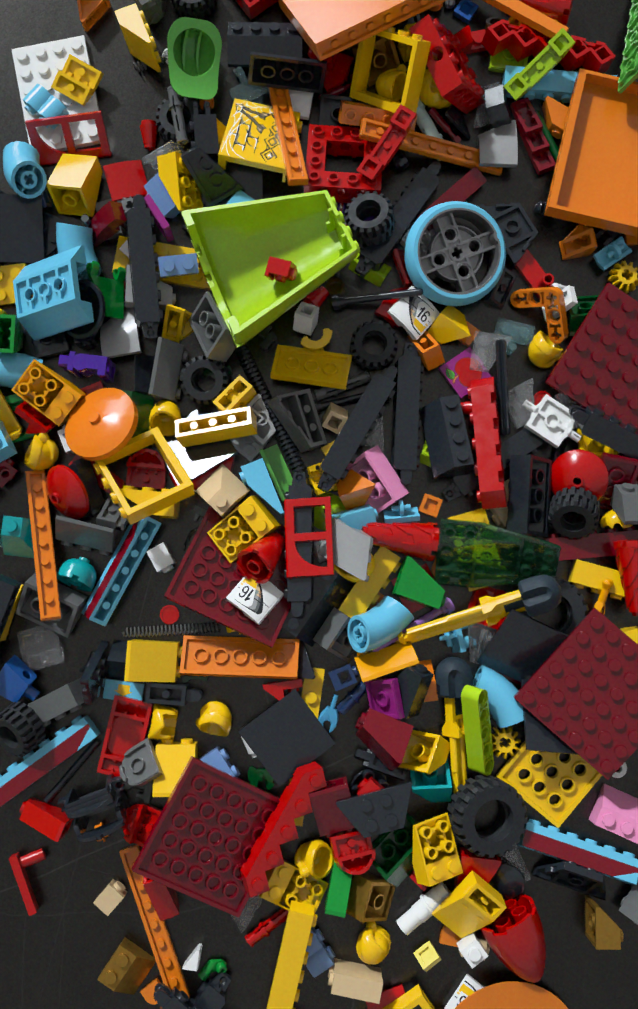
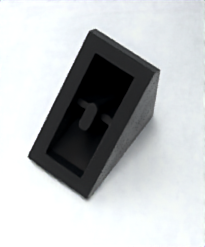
[485,84,512,129]
[107,640,127,680]

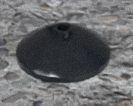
[65,280,106,339]

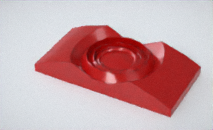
[97,695,153,777]

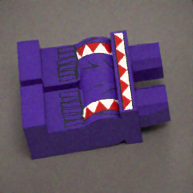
[58,351,116,383]

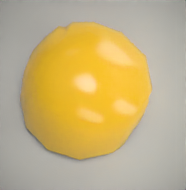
[600,509,633,529]

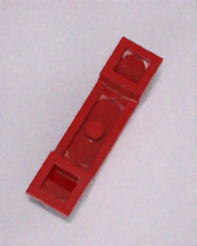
[357,104,417,181]

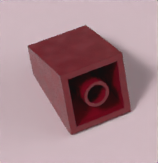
[355,708,414,771]
[308,776,356,838]

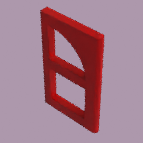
[25,110,112,166]
[284,496,334,579]

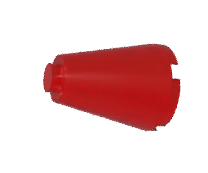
[236,532,285,584]

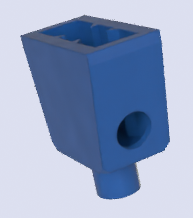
[0,655,40,702]

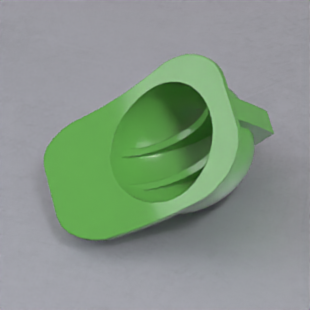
[167,17,222,100]

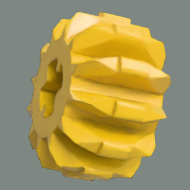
[608,261,638,294]
[491,726,521,759]

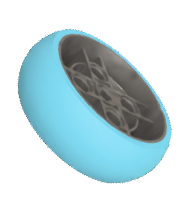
[404,201,506,306]

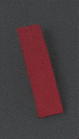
[510,97,556,176]
[417,166,487,231]

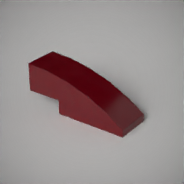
[89,201,127,246]

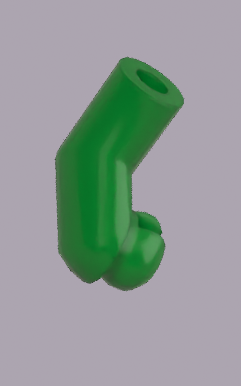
[198,959,227,981]

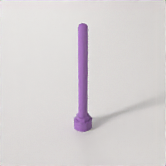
[372,597,455,652]

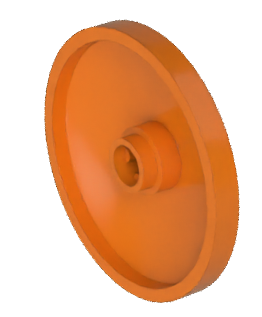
[65,388,138,461]

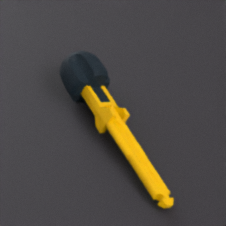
[398,574,562,645]
[435,657,473,794]

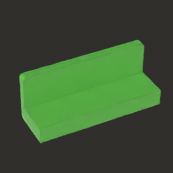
[259,444,293,504]

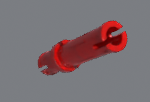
[245,908,289,947]

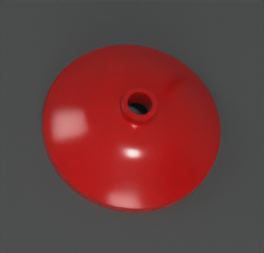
[551,449,609,501]
[46,465,89,520]

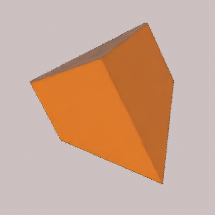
[77,0,111,32]
[559,224,597,260]
[336,469,376,510]

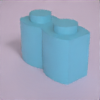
[23,83,69,129]

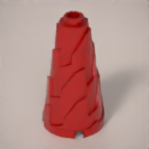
[519,0,573,26]
[361,522,439,562]
[613,539,638,616]

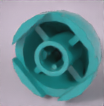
[57,557,97,592]

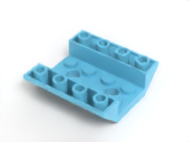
[13,245,94,341]

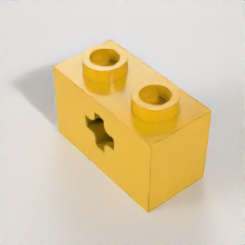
[213,375,257,412]

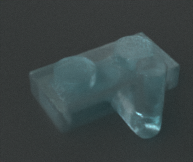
[228,67,269,103]
[493,317,535,355]

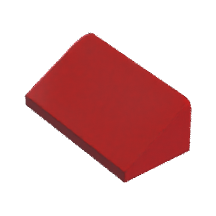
[392,248,414,287]

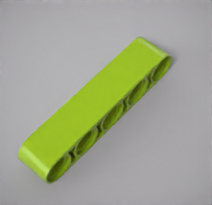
[461,685,494,776]

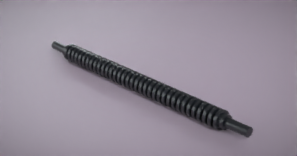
[214,300,313,491]

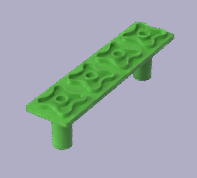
[617,0,638,94]

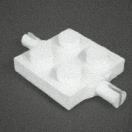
[522,394,582,448]

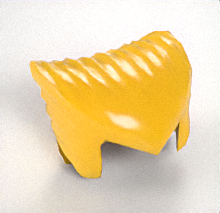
[148,704,178,740]

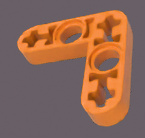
[510,287,569,344]

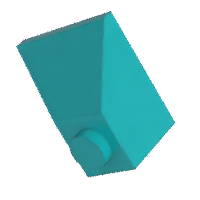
[1,515,34,558]
[410,757,452,802]

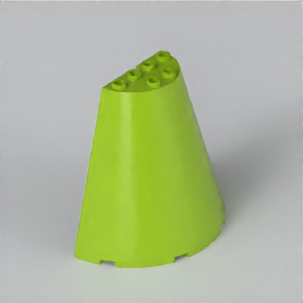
[181,190,360,348]

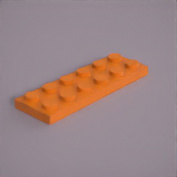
[179,635,300,679]

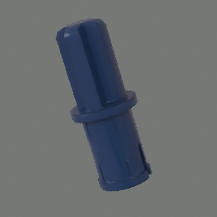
[336,680,367,715]

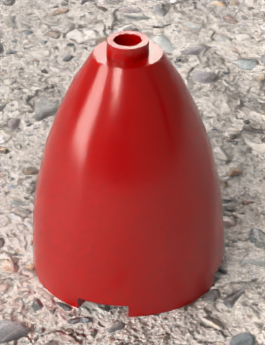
[480,894,546,983]

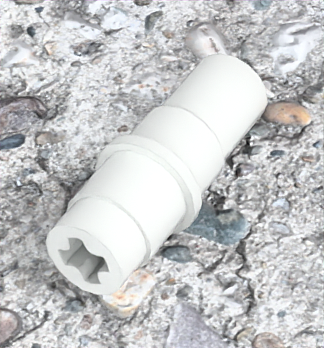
[396,882,451,935]

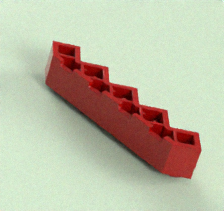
[481,19,616,73]
[467,377,507,510]
[240,762,327,898]

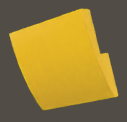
[51,54,104,106]

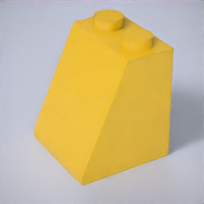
[46,153,103,217]
[124,639,182,682]
[152,738,198,797]

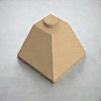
[195,464,250,518]

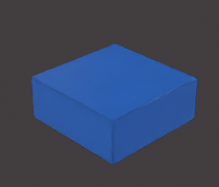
[453,0,479,24]

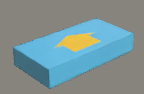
[103,678,145,701]

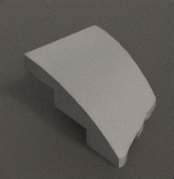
[477,120,518,168]
[100,307,142,359]
[230,393,276,463]
[318,518,373,582]

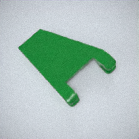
[86,261,126,320]

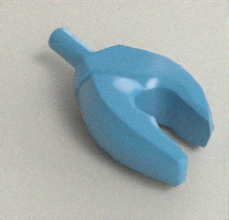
[318,694,339,733]

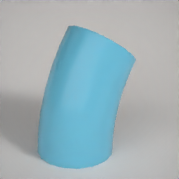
[3,141,47,199]
[56,222,102,282]
[0,352,43,388]
[347,596,414,653]
[473,665,524,728]

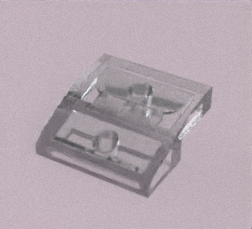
[17,626,65,671]

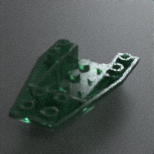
[434,519,561,588]

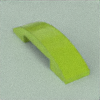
[504,28,576,101]

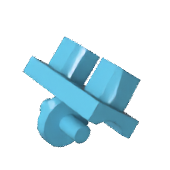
[592,236,632,272]
[383,499,420,524]
[439,626,473,653]

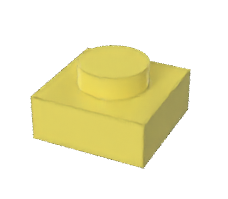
[414,941,442,972]

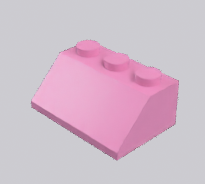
[346,445,409,513]
[589,783,638,844]

